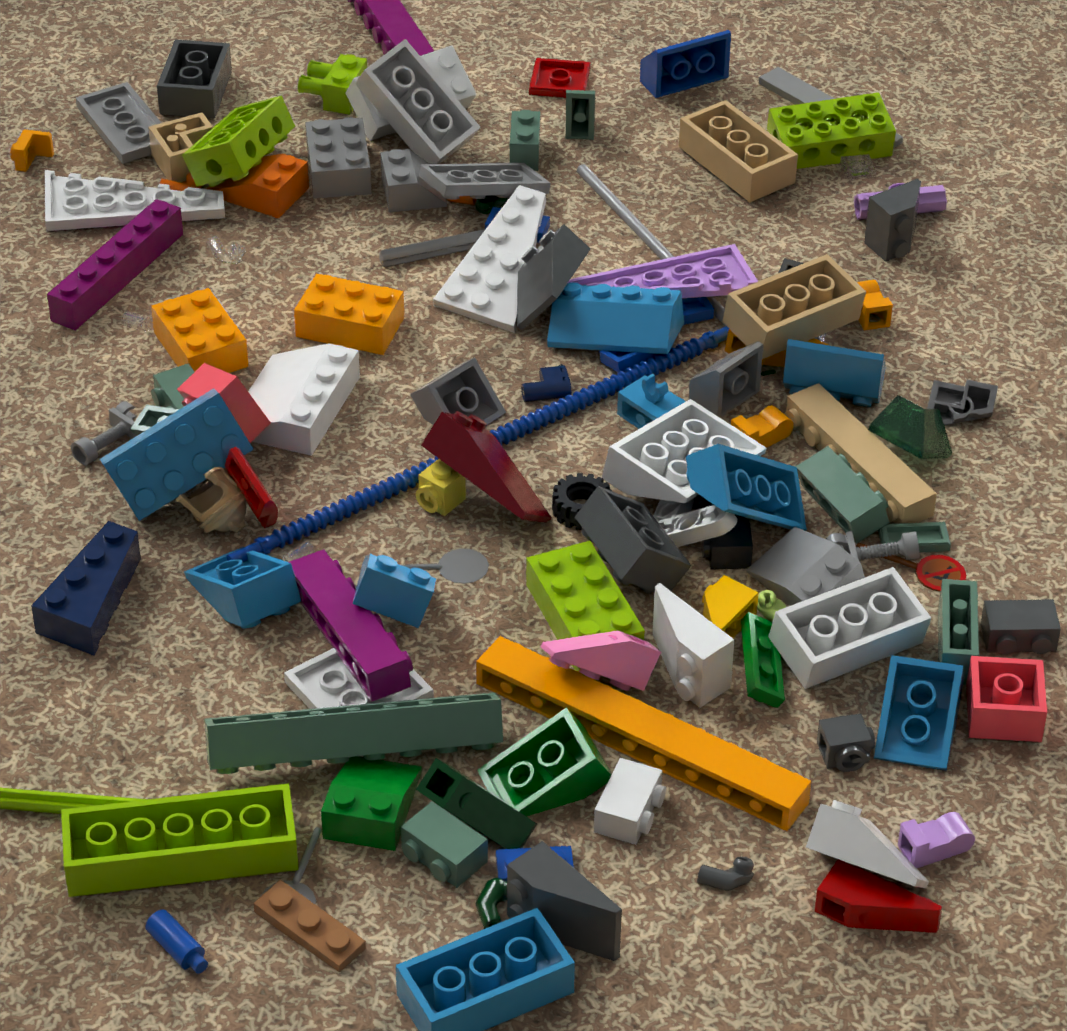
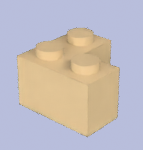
[148,112,213,182]

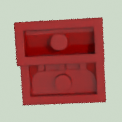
[224,447,278,529]

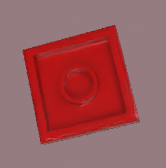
[529,58,591,98]

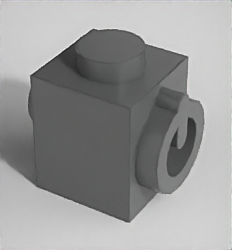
[817,713,875,772]

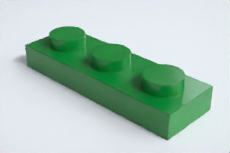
[741,612,785,708]

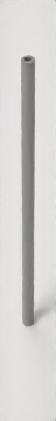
[577,164,726,326]

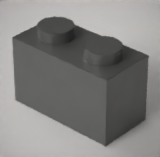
[981,599,1061,655]

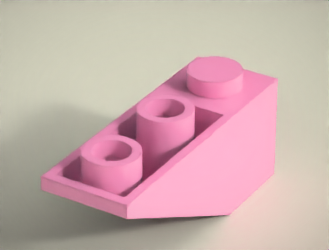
[540,631,661,691]

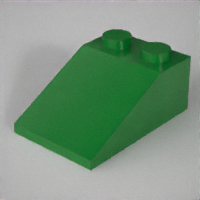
[477,707,612,816]
[321,756,423,851]

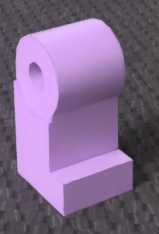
[898,812,975,868]

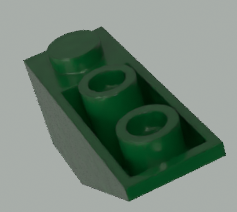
[416,758,537,849]

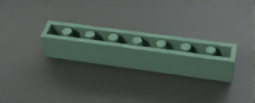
[204,692,503,774]

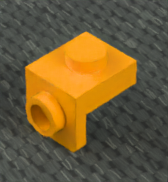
[10,129,54,172]

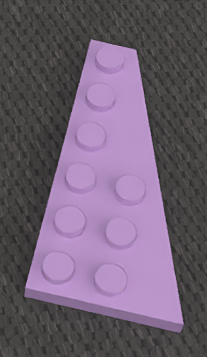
[568,244,758,298]

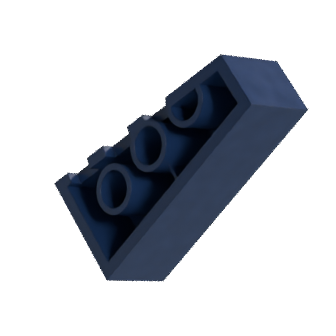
[31,521,141,656]

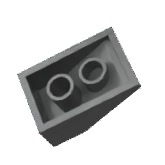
[517,224,591,330]
[507,841,622,961]

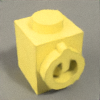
[416,459,466,516]

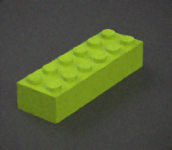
[61,783,299,897]

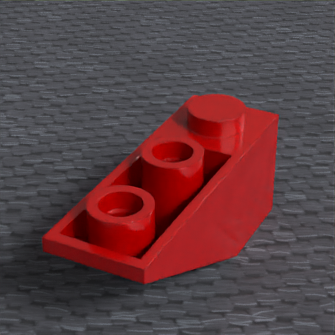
[814,859,943,933]

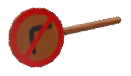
[856,543,967,591]

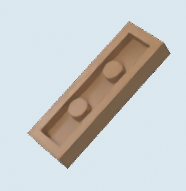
[253,879,366,972]

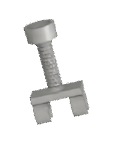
[71,401,137,466]
[826,531,920,561]

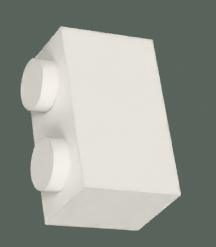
[594,758,666,845]

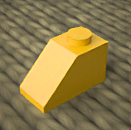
[702,575,759,638]

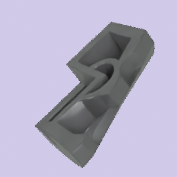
[923,380,998,428]

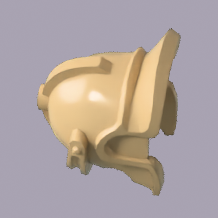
[176,467,247,533]

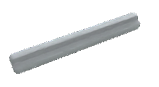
[379,229,486,267]

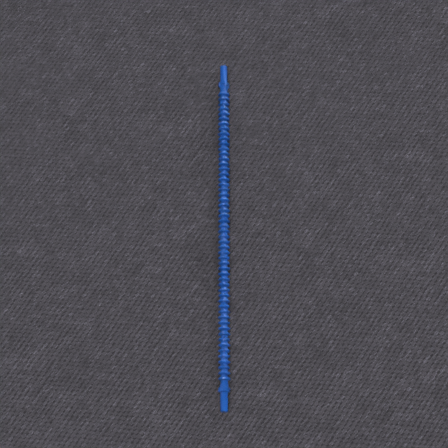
[227,326,729,562]

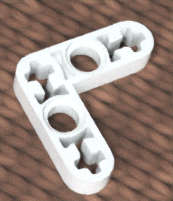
[653,496,737,547]

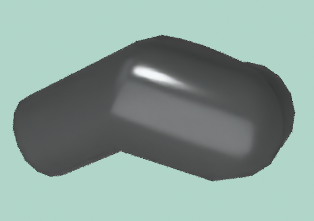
[697,857,754,891]

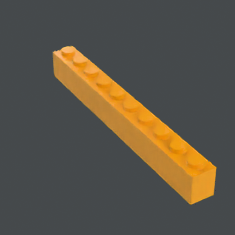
[476,636,811,831]

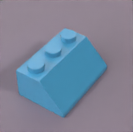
[783,339,886,407]

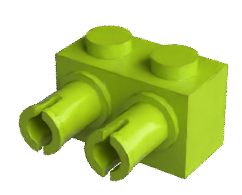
[298,54,367,115]

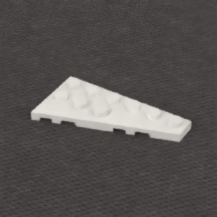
[45,170,225,231]
[433,185,546,333]

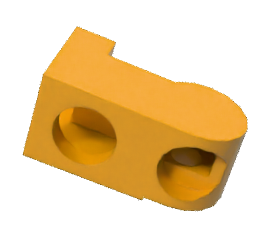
[857,279,893,331]
[731,405,794,448]

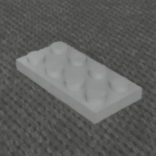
[76,82,161,164]
[419,163,551,200]

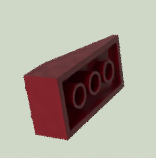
[421,411,552,523]

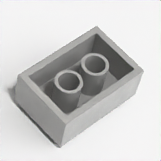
[305,117,372,199]

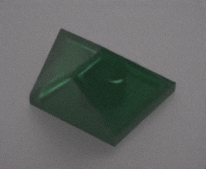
[868,395,952,459]

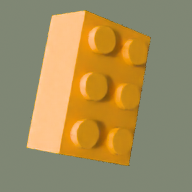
[294,273,404,355]
[151,288,249,373]

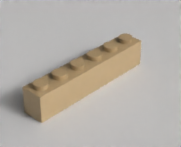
[785,383,937,524]

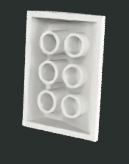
[248,343,360,456]
[602,399,767,503]

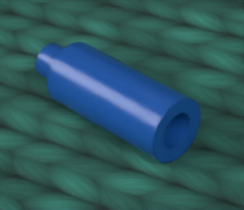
[145,909,208,974]

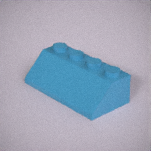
[547,282,684,354]
[686,444,807,531]

